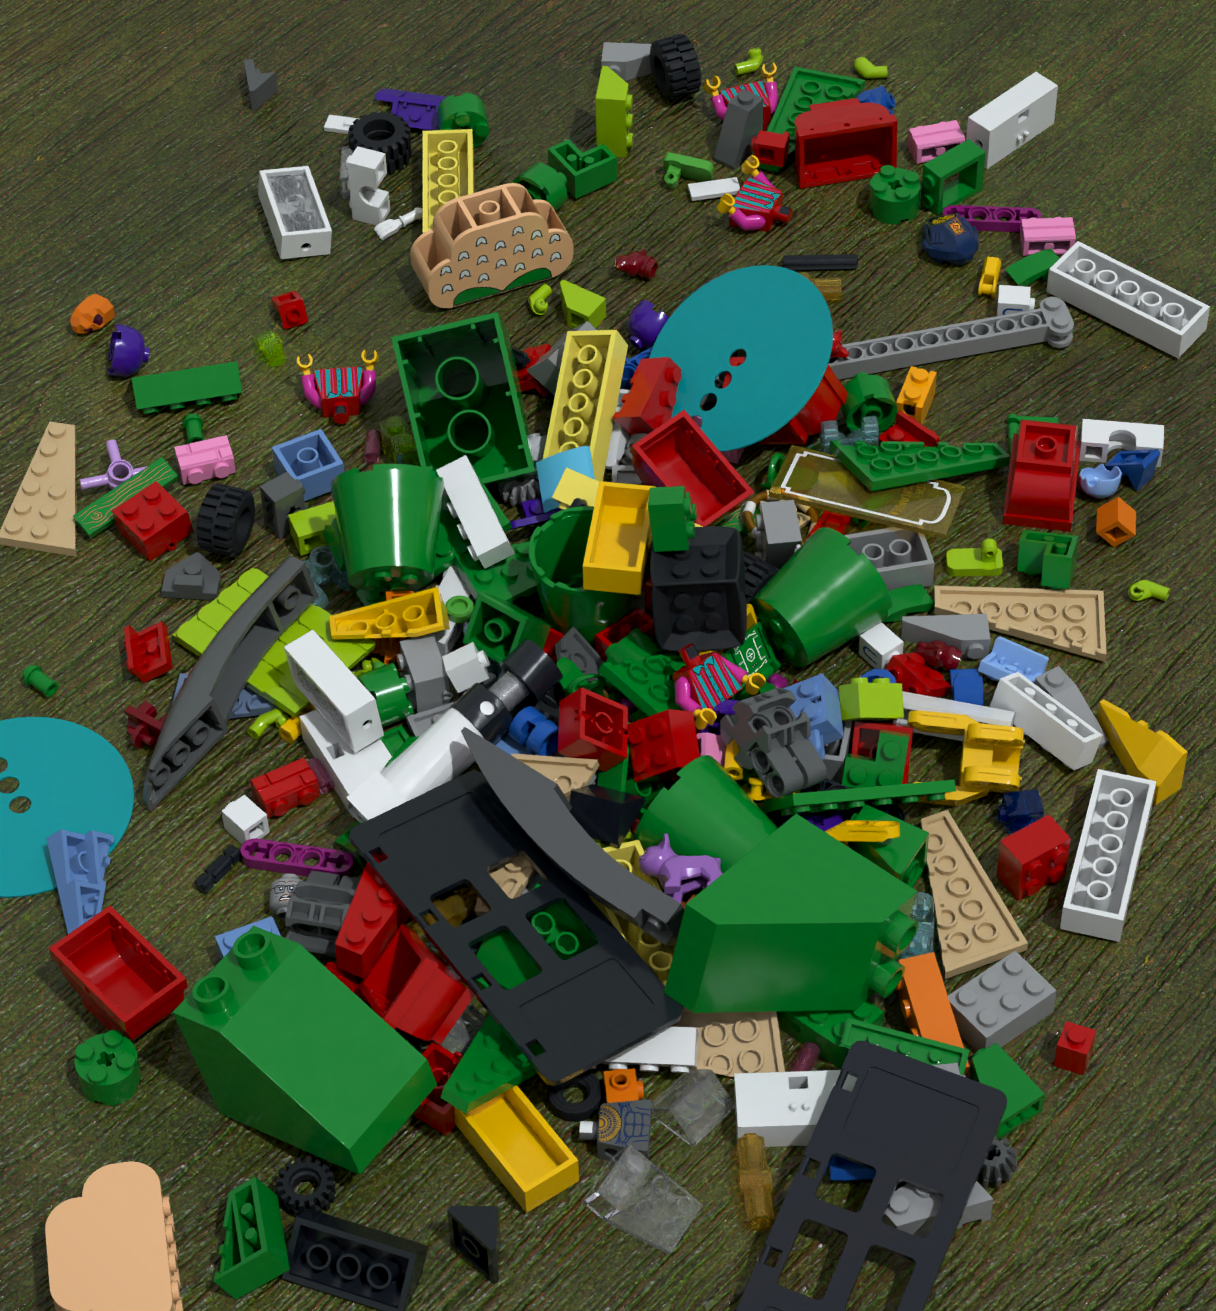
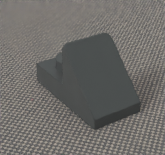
[244,59,277,110]

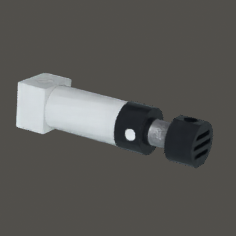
[345,638,563,823]

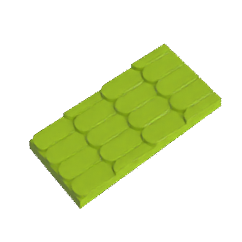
[172,568,376,718]

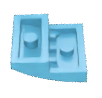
[536,446,595,513]

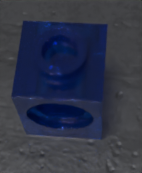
[997,789,1044,834]

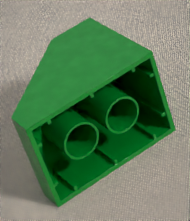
[391,312,537,487]
[664,814,919,1013]
[173,926,437,1175]

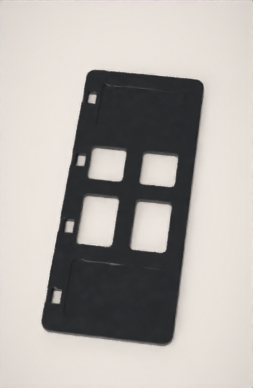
[350,771,683,1086]
[736,1041,1007,1311]

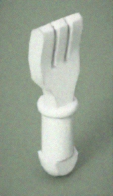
[374,207,423,240]

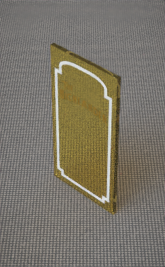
[768,445,965,539]

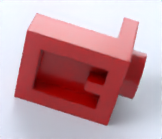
[271,291,308,329]

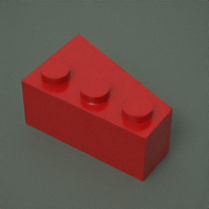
[613,357,682,435]

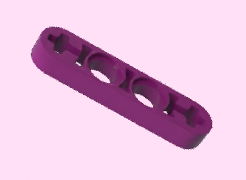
[942,205,1042,232]
[240,838,354,881]

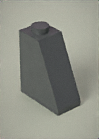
[714,89,763,171]

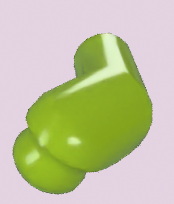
[734,48,764,76]
[854,57,887,79]
[528,284,552,315]
[1128,580,1170,601]
[247,708,290,739]

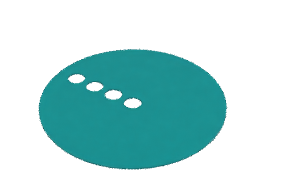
[649,265,833,452]
[0,717,134,898]

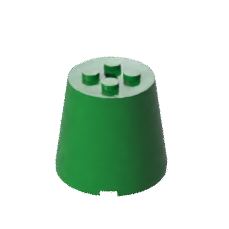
[331,464,444,592]
[529,506,635,647]
[750,527,892,668]
[633,755,778,890]

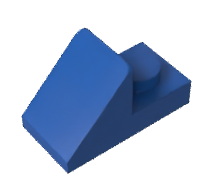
[1104,449,1160,491]
[949,669,983,706]

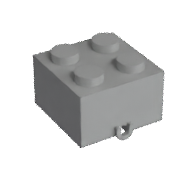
[396,633,453,714]

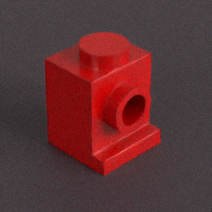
[751,130,790,167]

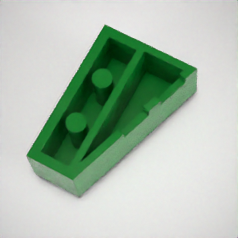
[214,1177,290,1300]

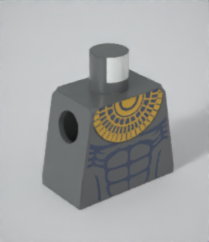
[579,1099,652,1168]

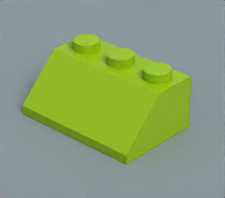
[595,66,634,158]

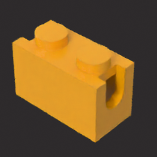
[895,366,937,425]

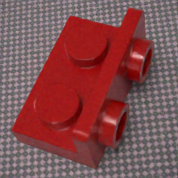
[877,411,940,447]

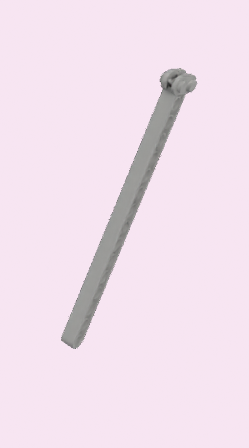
[700,297,1074,405]

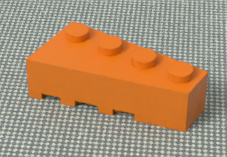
[894,952,970,1077]

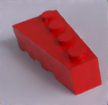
[335,853,410,979]

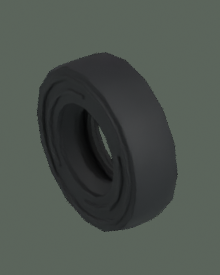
[547,1070,603,1122]

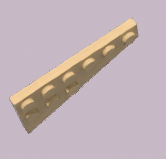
[0,422,77,557]
[934,586,1107,662]
[474,753,600,917]
[920,810,1028,979]
[671,1007,786,1078]

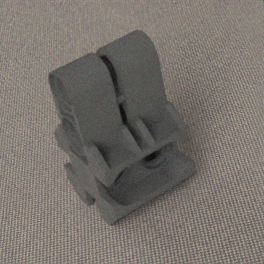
[720,687,827,798]
[285,870,361,959]

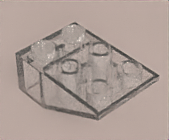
[582,1144,703,1254]

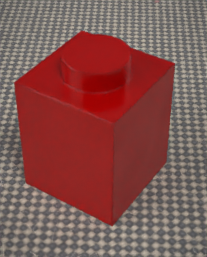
[1054,1021,1096,1076]

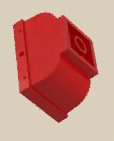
[794,98,897,189]
[723,357,847,444]
[629,410,754,527]
[1002,419,1081,532]
[49,905,188,1042]
[359,923,475,1045]

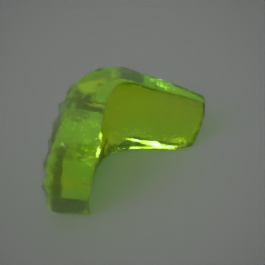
[253,330,285,367]

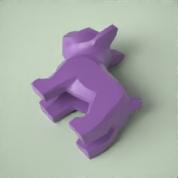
[638,833,723,903]

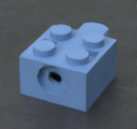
[783,673,844,760]

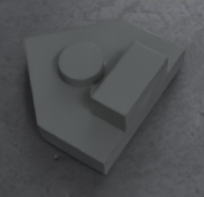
[161,551,222,600]
[555,627,606,683]

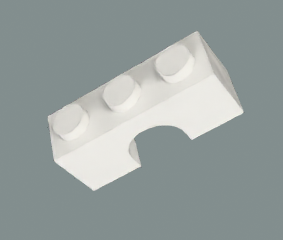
[345,146,390,226]
[1079,419,1164,467]

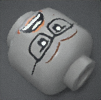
[269,874,305,920]

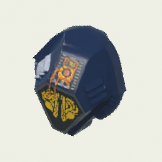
[922,213,979,265]

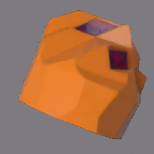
[70,294,115,334]

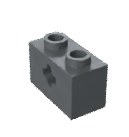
[260,472,307,539]

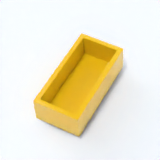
[583,481,656,595]
[454,1085,579,1213]

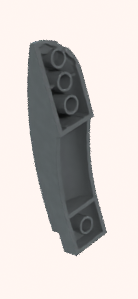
[143,556,318,812]
[461,727,684,947]

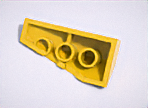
[329,587,450,639]
[1097,699,1188,806]

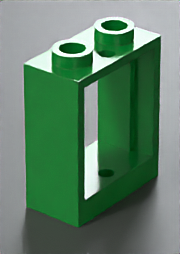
[921,139,986,216]

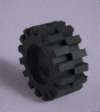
[276,1157,336,1218]

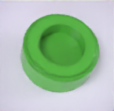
[445,596,474,623]

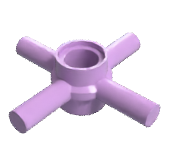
[79,440,147,490]

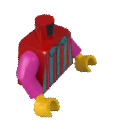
[703,63,779,131]
[717,155,793,232]
[296,350,379,424]
[673,643,766,730]

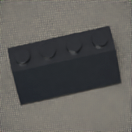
[282,1209,429,1311]

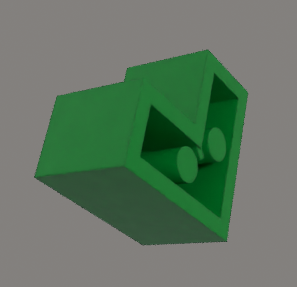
[548,139,618,199]
[648,486,697,552]
[1017,530,1079,590]
[842,729,910,788]

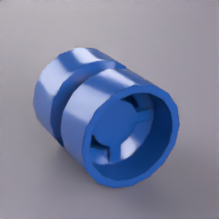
[509,706,559,756]

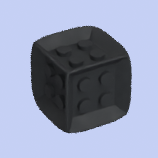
[650,526,747,652]

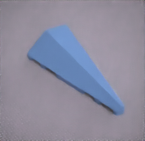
[46,829,114,934]

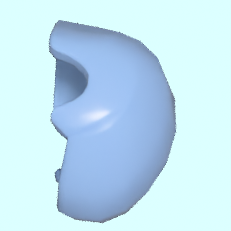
[1077,464,1122,499]

